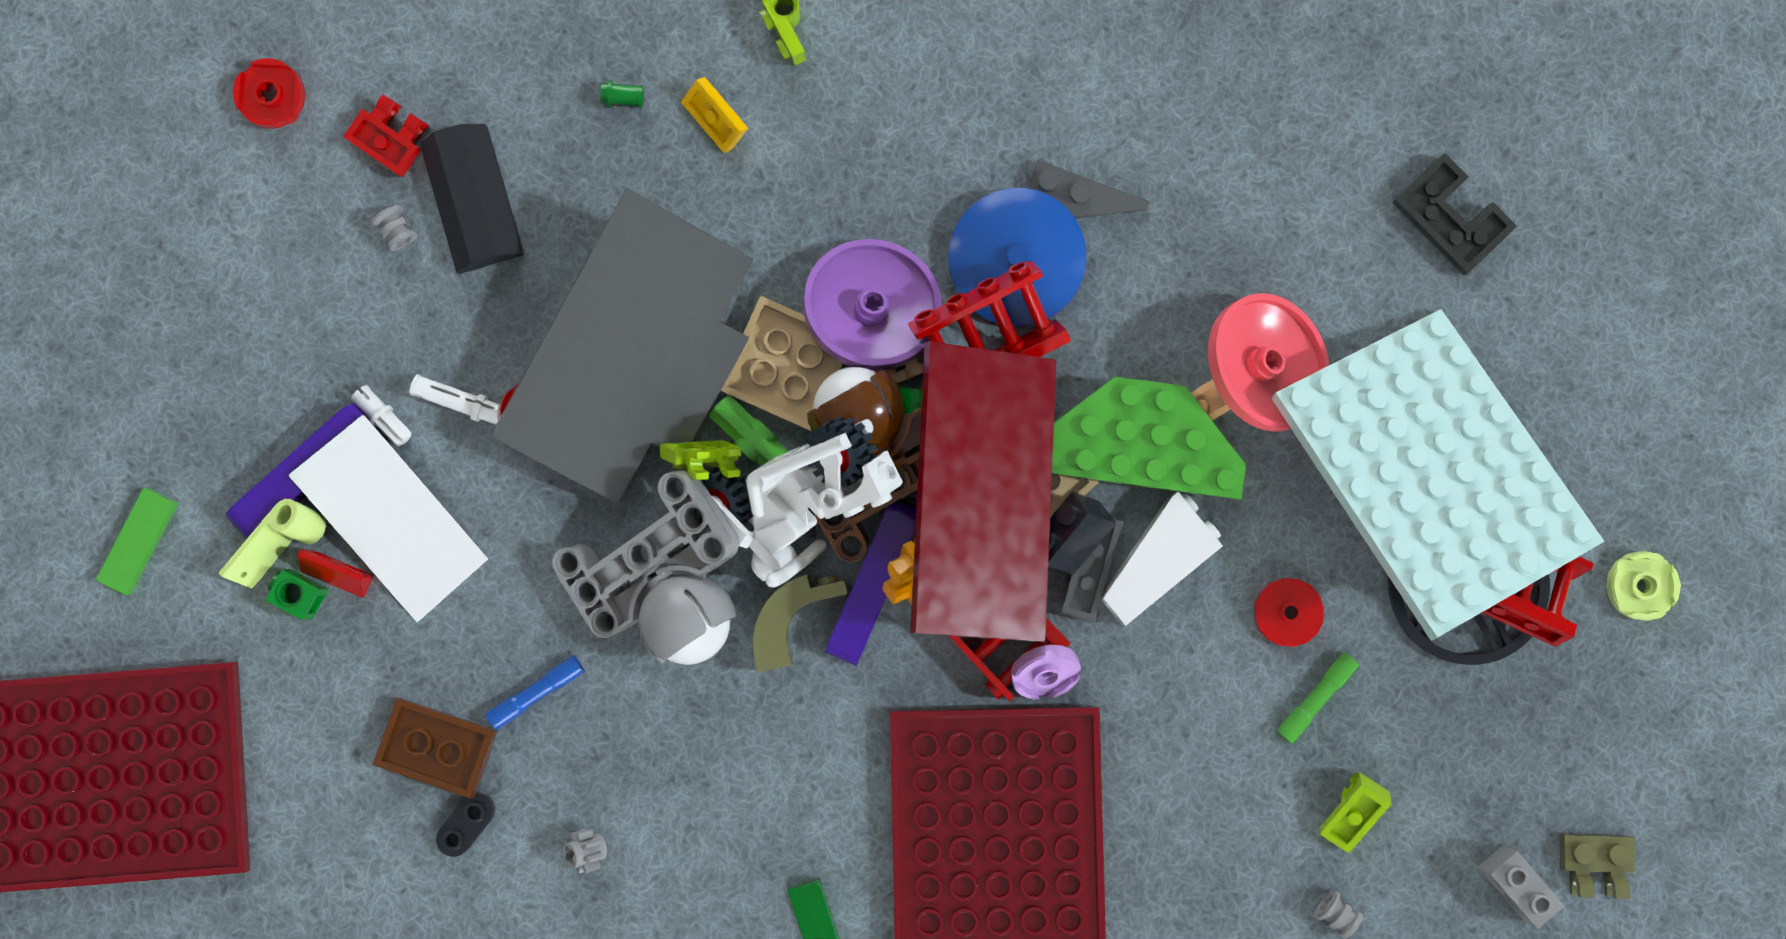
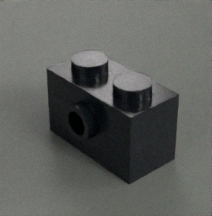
[1048,491,1116,574]

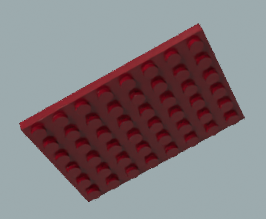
[0,661,250,893]
[890,706,1106,939]

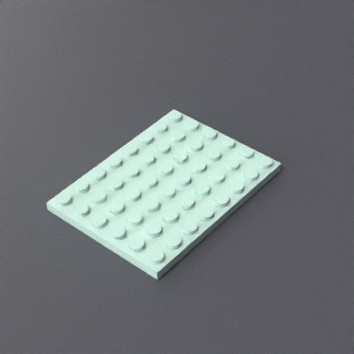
[1271,309,1605,641]

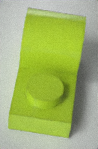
[1319,771,1392,853]

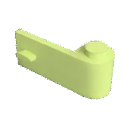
[219,499,326,589]

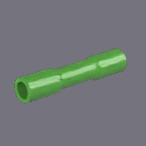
[1276,652,1360,744]

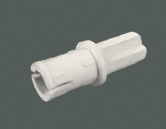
[351,385,412,446]

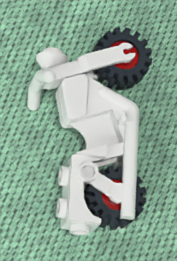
[694,416,903,588]

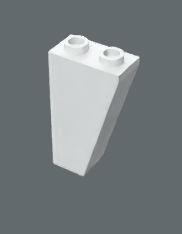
[1101,492,1223,626]

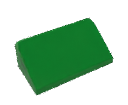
[787,878,840,939]

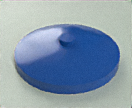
[949,188,1086,326]

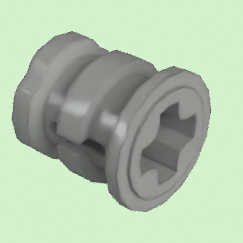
[371,205,417,251]
[1314,890,1363,938]

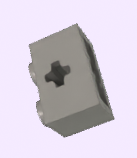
[1477,845,1564,929]

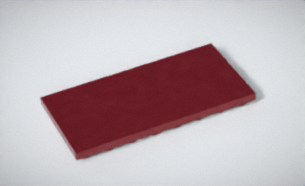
[910,341,1057,642]

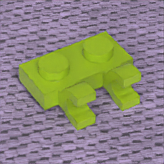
[660,440,741,480]

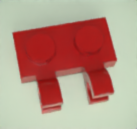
[343,94,429,177]

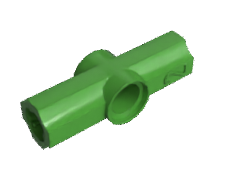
[709,395,789,466]

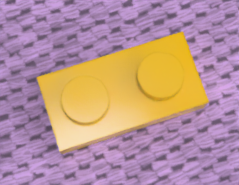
[681,77,749,153]

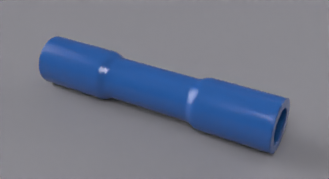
[485,655,585,730]

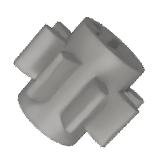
[563,829,607,874]

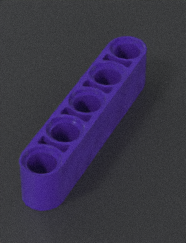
[225,404,378,539]
[825,499,916,666]

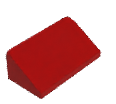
[297,549,373,598]

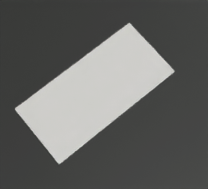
[289,415,488,622]

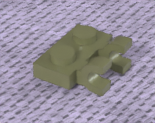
[1560,834,1635,899]

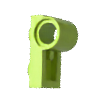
[759,0,806,66]

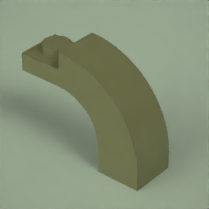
[753,574,848,673]

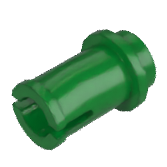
[600,80,644,108]

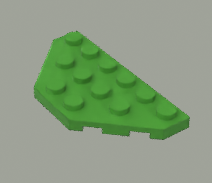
[1052,377,1246,500]

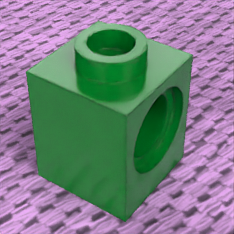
[265,569,329,620]

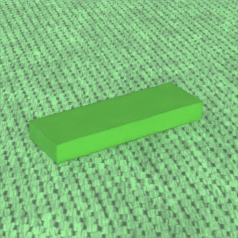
[96,487,178,595]

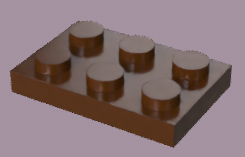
[373,698,498,798]

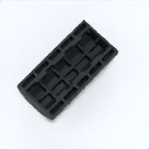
[420,124,524,274]

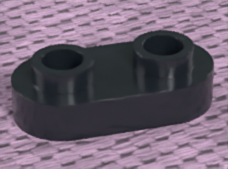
[436,793,495,857]

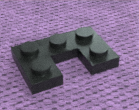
[1392,153,1517,275]

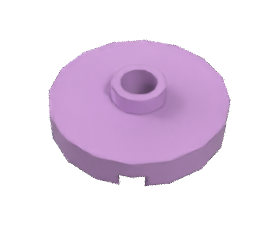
[1011,645,1081,700]

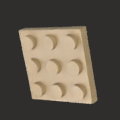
[720,296,844,432]

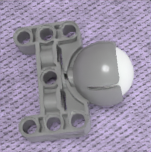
[552,469,739,665]

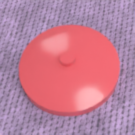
[1208,293,1330,432]

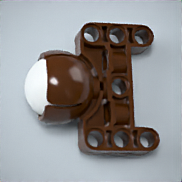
[807,367,922,562]

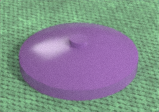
[803,239,942,371]

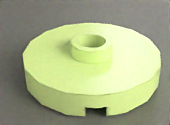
[1606,551,1681,621]

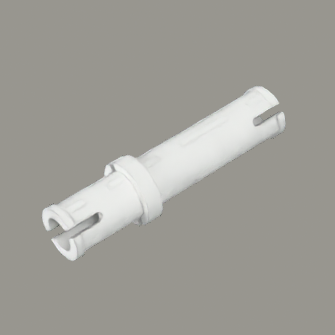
[409,374,499,425]

